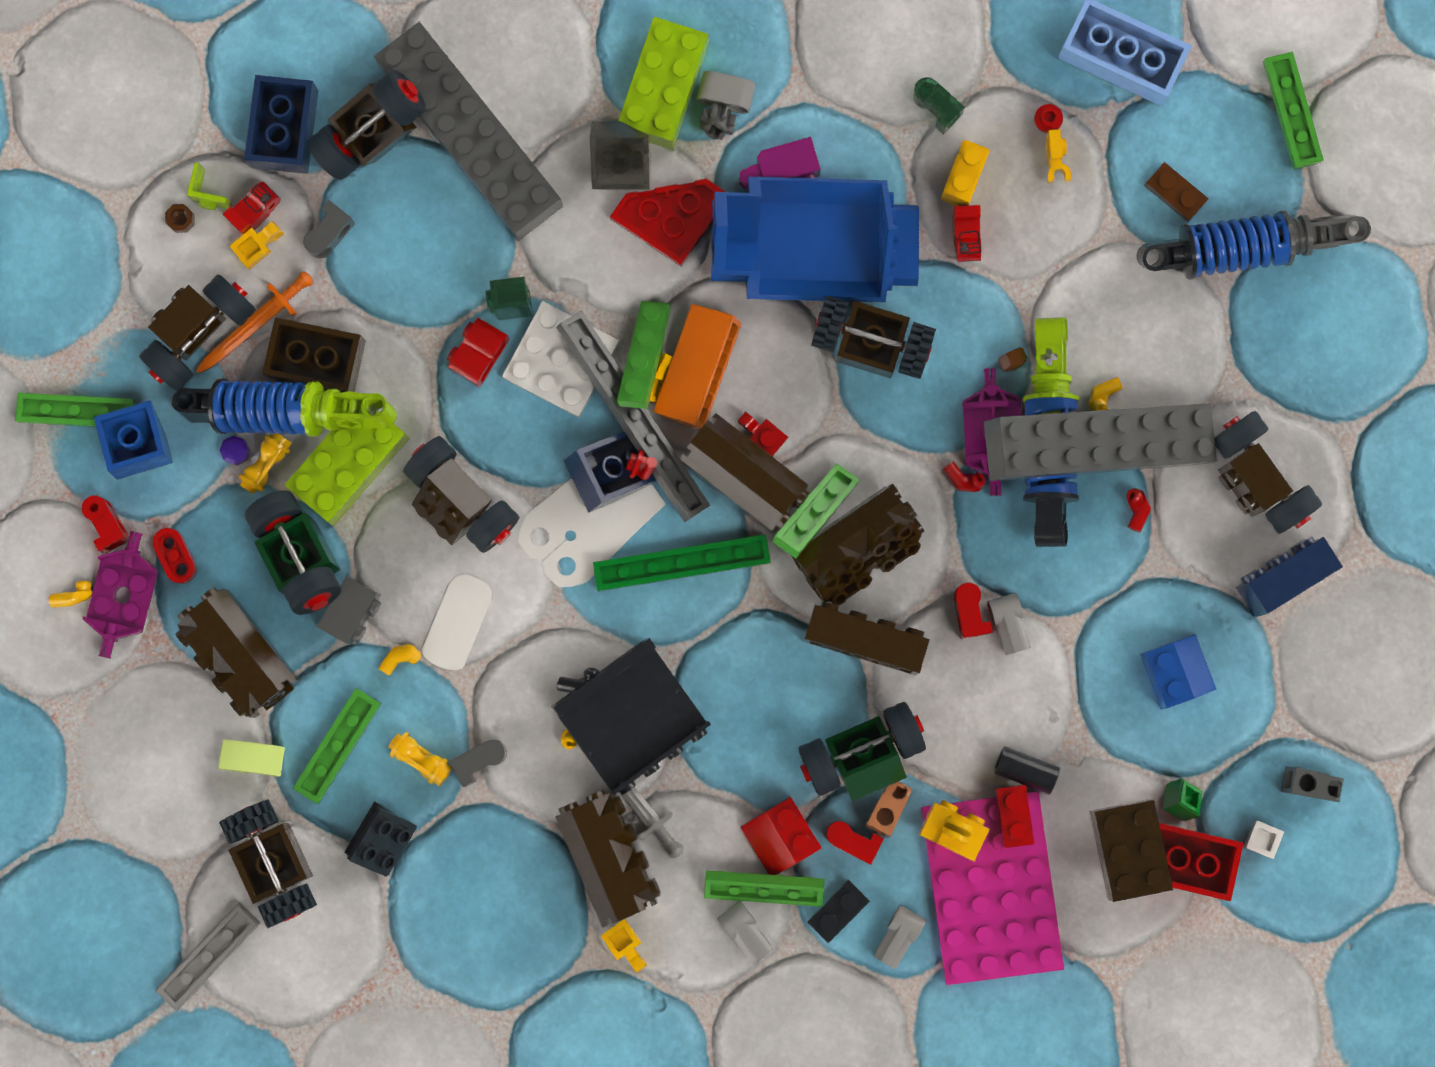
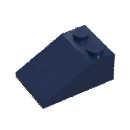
[564,431,658,513]

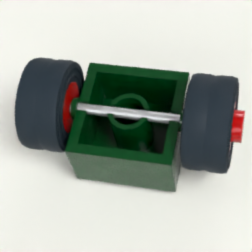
[245,490,341,615]
[798,702,926,801]

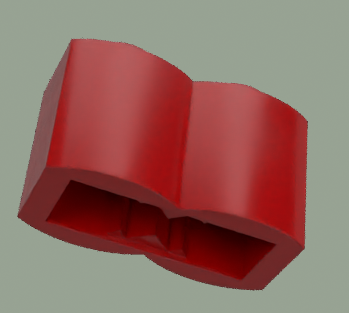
[447,318,510,388]

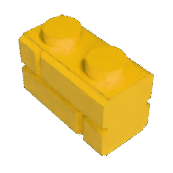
[940,140,990,206]

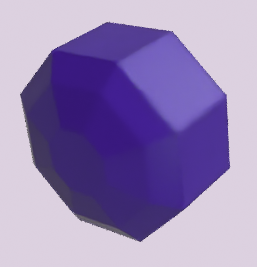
[219,436,251,466]

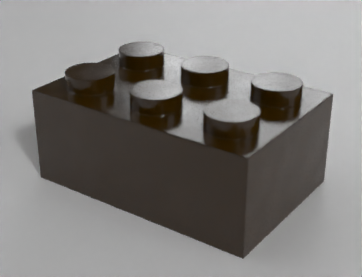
[262,317,366,393]
[1089,799,1173,902]

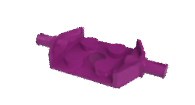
[962,368,1022,496]
[82,531,158,659]

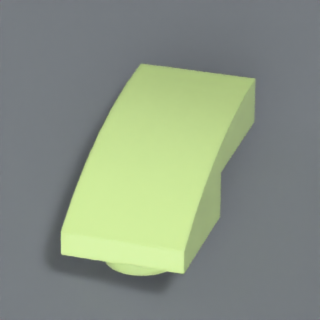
[218,739,285,777]

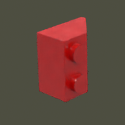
[740,796,822,875]

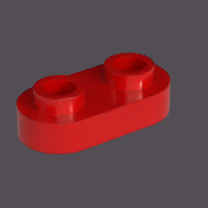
[153,528,197,584]

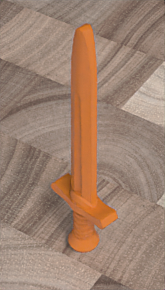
[196,272,313,373]

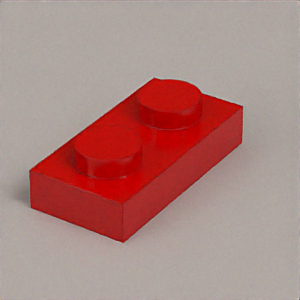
[995,785,1035,848]

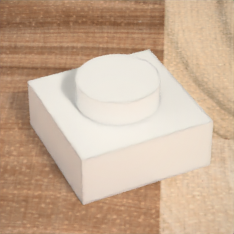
[1244,820,1284,859]

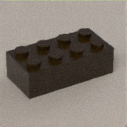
[803,601,930,676]

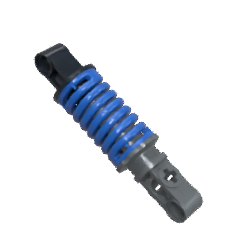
[1136,210,1371,280]

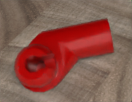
[942,461,986,493]
[1126,488,1151,533]

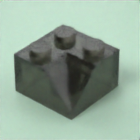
[590,121,651,190]

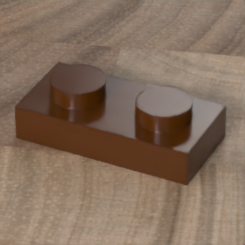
[1144,162,1209,222]

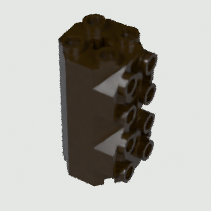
[680,413,810,533]
[791,484,925,606]
[175,587,301,718]
[555,790,661,928]

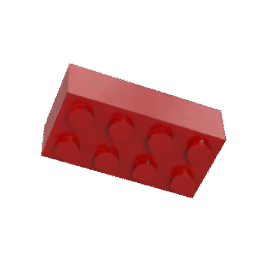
[1159,823,1244,902]

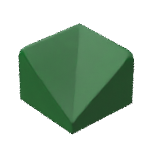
[1163,778,1202,821]

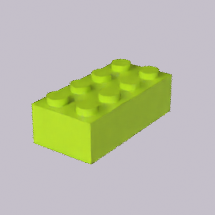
[618,17,709,150]
[285,410,410,526]

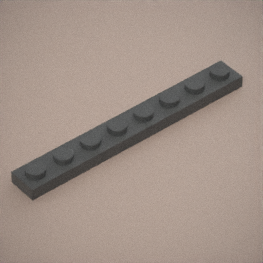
[556,311,711,522]

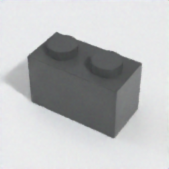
[317,576,381,646]

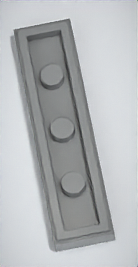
[155,903,261,1011]

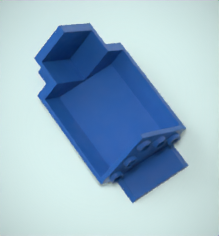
[711,177,919,302]

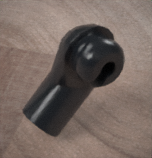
[557,668,599,693]

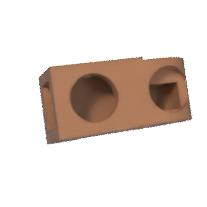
[864,781,912,838]

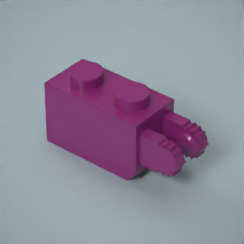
[739,137,821,190]

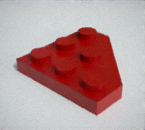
[610,178,726,267]

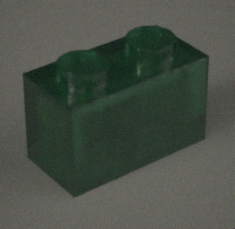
[485,276,533,321]

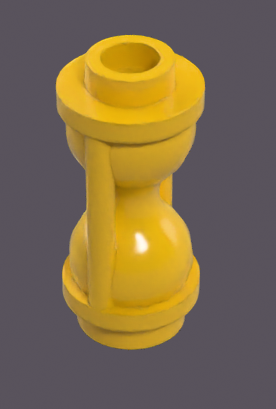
[238,433,292,494]
[388,732,453,787]

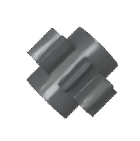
[700,103,736,140]

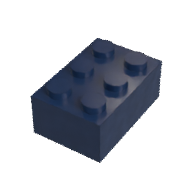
[244,75,319,174]
[1236,536,1343,617]

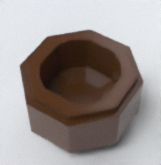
[165,204,195,233]
[997,347,1028,372]

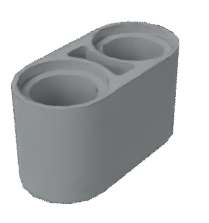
[696,71,756,114]

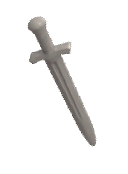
[622,787,684,858]

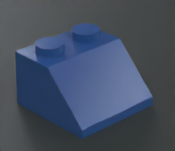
[94,400,173,480]
[1140,634,1216,709]

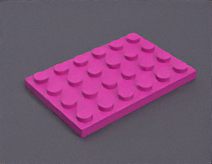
[921,791,1064,985]

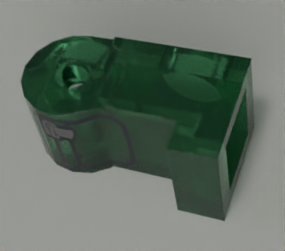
[913,77,965,135]

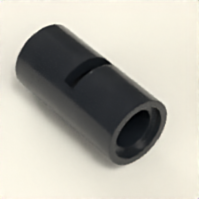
[994,746,1060,795]

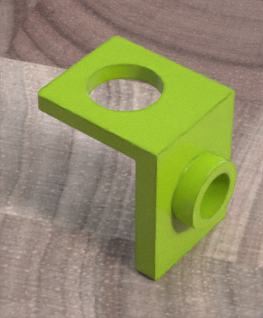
[187,162,232,210]

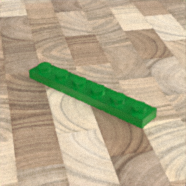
[593,534,771,592]

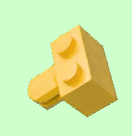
[918,800,990,861]

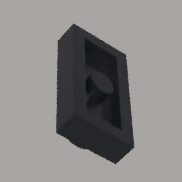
[807,880,870,944]

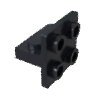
[344,801,417,877]

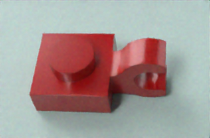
[737,411,789,457]

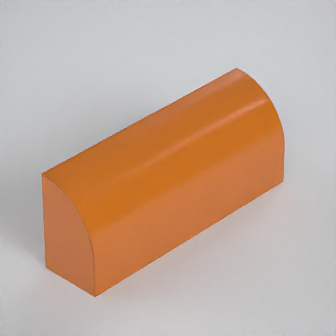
[653,304,742,430]

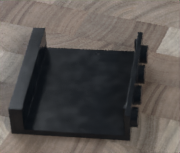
[551,638,711,795]

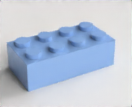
[1058,0,1192,106]

